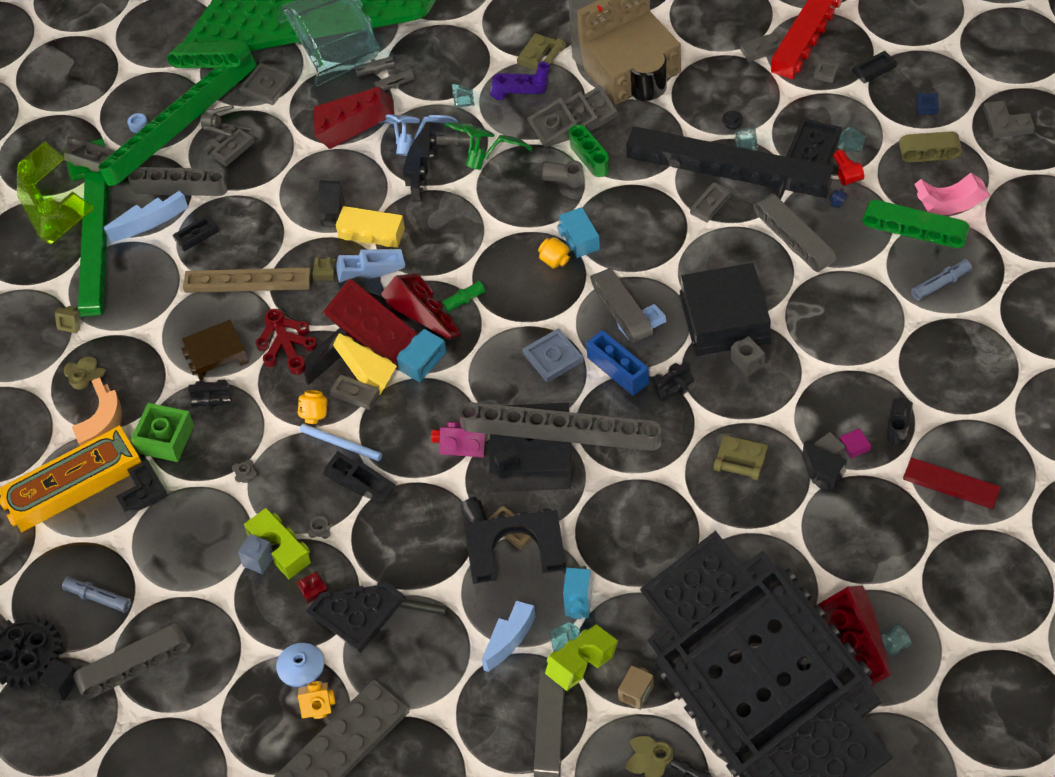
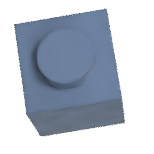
[238,534,273,575]

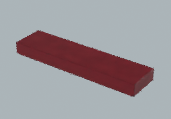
[903,458,1001,509]

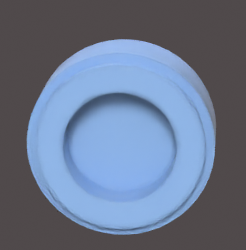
[127,113,148,133]

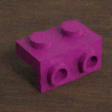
[439,421,486,458]

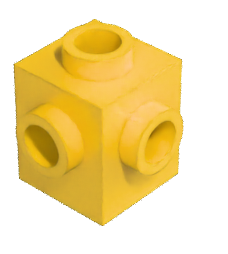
[298,681,336,719]

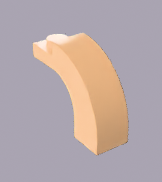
[72,377,122,446]

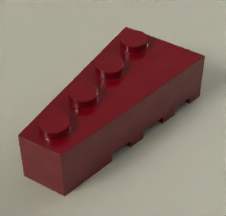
[314,87,394,149]

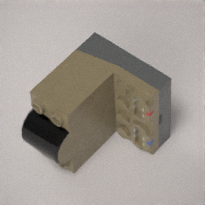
[568,0,681,105]

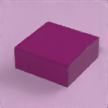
[839,428,871,459]

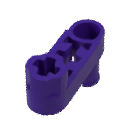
[490,62,550,100]

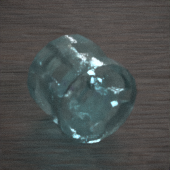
[881,626,911,657]

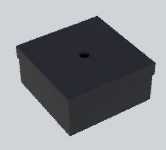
[680,263,771,356]
[489,403,572,492]

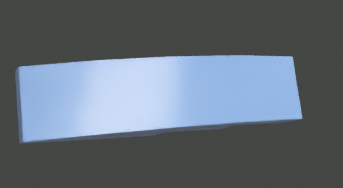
[104,191,188,243]

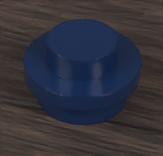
[829,188,847,208]

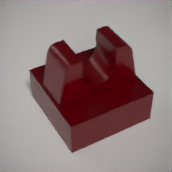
[296,571,328,604]

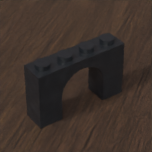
[464,508,566,584]

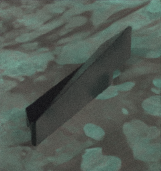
[304,300,379,385]

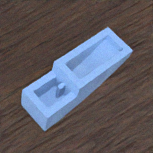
[335,249,405,282]
[482,601,536,672]

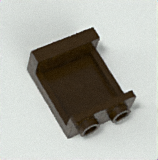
[181,320,249,381]

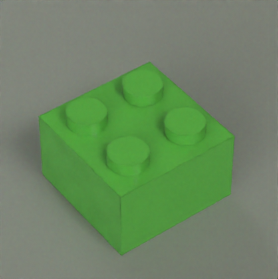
[131,403,194,462]

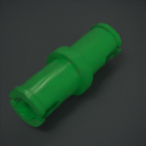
[442,281,485,313]

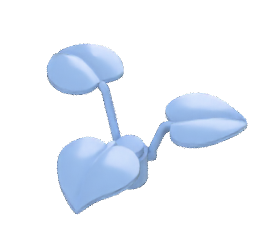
[380,114,459,156]

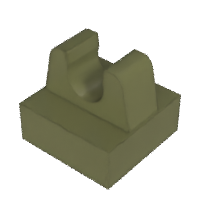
[312,257,336,281]
[55,306,80,333]

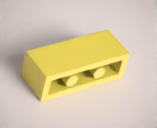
[336,206,405,248]

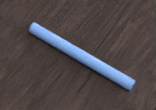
[300,424,382,461]

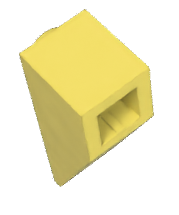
[333,333,397,395]

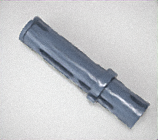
[911,259,972,301]
[62,576,131,613]

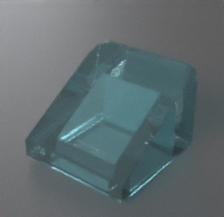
[452,84,475,108]
[837,126,866,153]
[734,127,758,151]
[550,622,580,651]

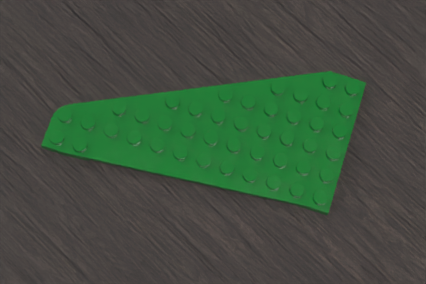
[183,0,436,51]

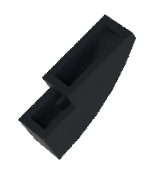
[323,451,396,503]

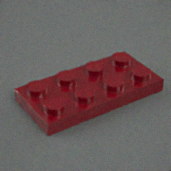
[322,279,417,364]

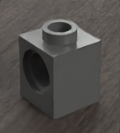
[731,336,765,377]

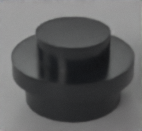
[722,111,743,130]

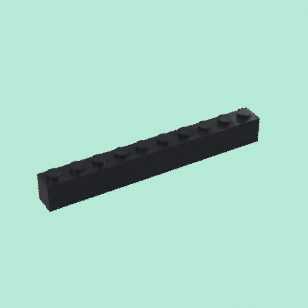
[626,126,834,198]

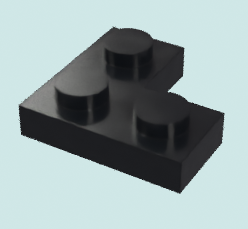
[116,459,168,517]

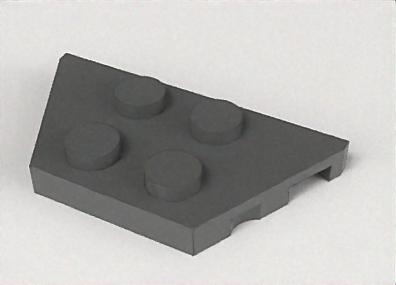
[64,136,115,172]

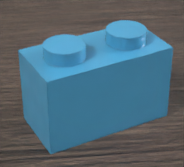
[557,207,600,258]
[397,329,446,383]
[563,568,592,619]

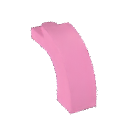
[915,173,990,215]

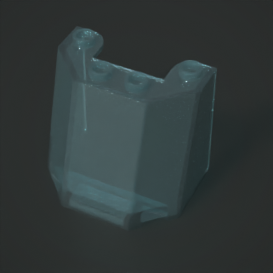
[278,0,380,87]

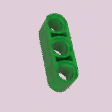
[569,125,609,177]

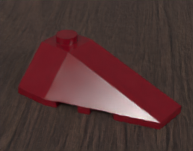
[381,273,462,339]

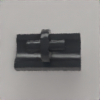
[651,362,694,401]
[188,380,232,410]

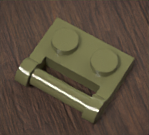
[517,33,566,71]
[713,435,768,481]

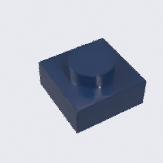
[917,93,939,114]

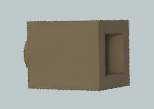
[618,665,654,710]

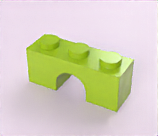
[244,508,311,579]
[545,624,618,691]

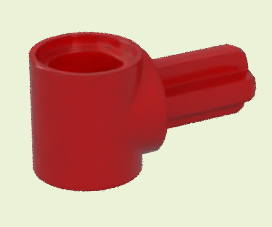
[833,149,865,186]

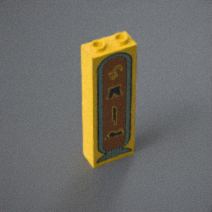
[0,425,141,533]

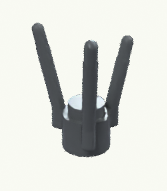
[200,105,253,137]

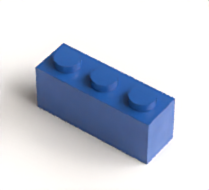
[586,330,649,396]

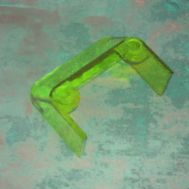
[17,141,94,243]

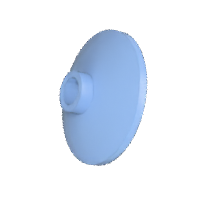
[276,643,324,687]

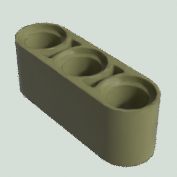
[899,131,962,162]

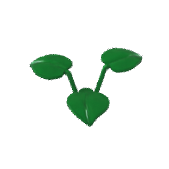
[444,122,533,170]

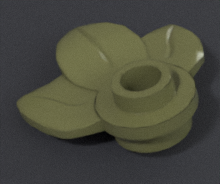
[64,356,106,390]
[625,736,674,777]

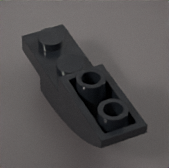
[403,126,436,202]

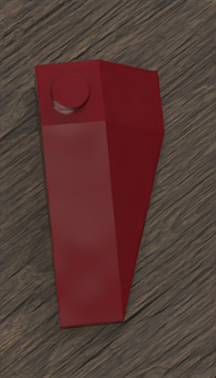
[818,585,892,686]

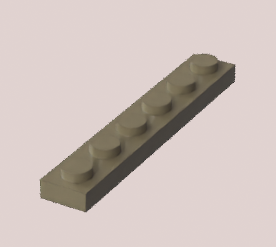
[183,268,312,293]

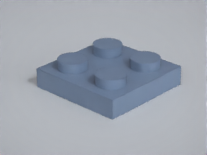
[522,328,584,383]

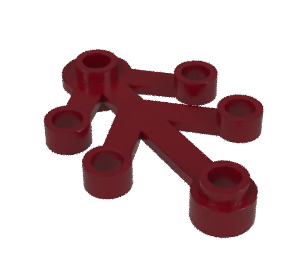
[256,309,317,375]

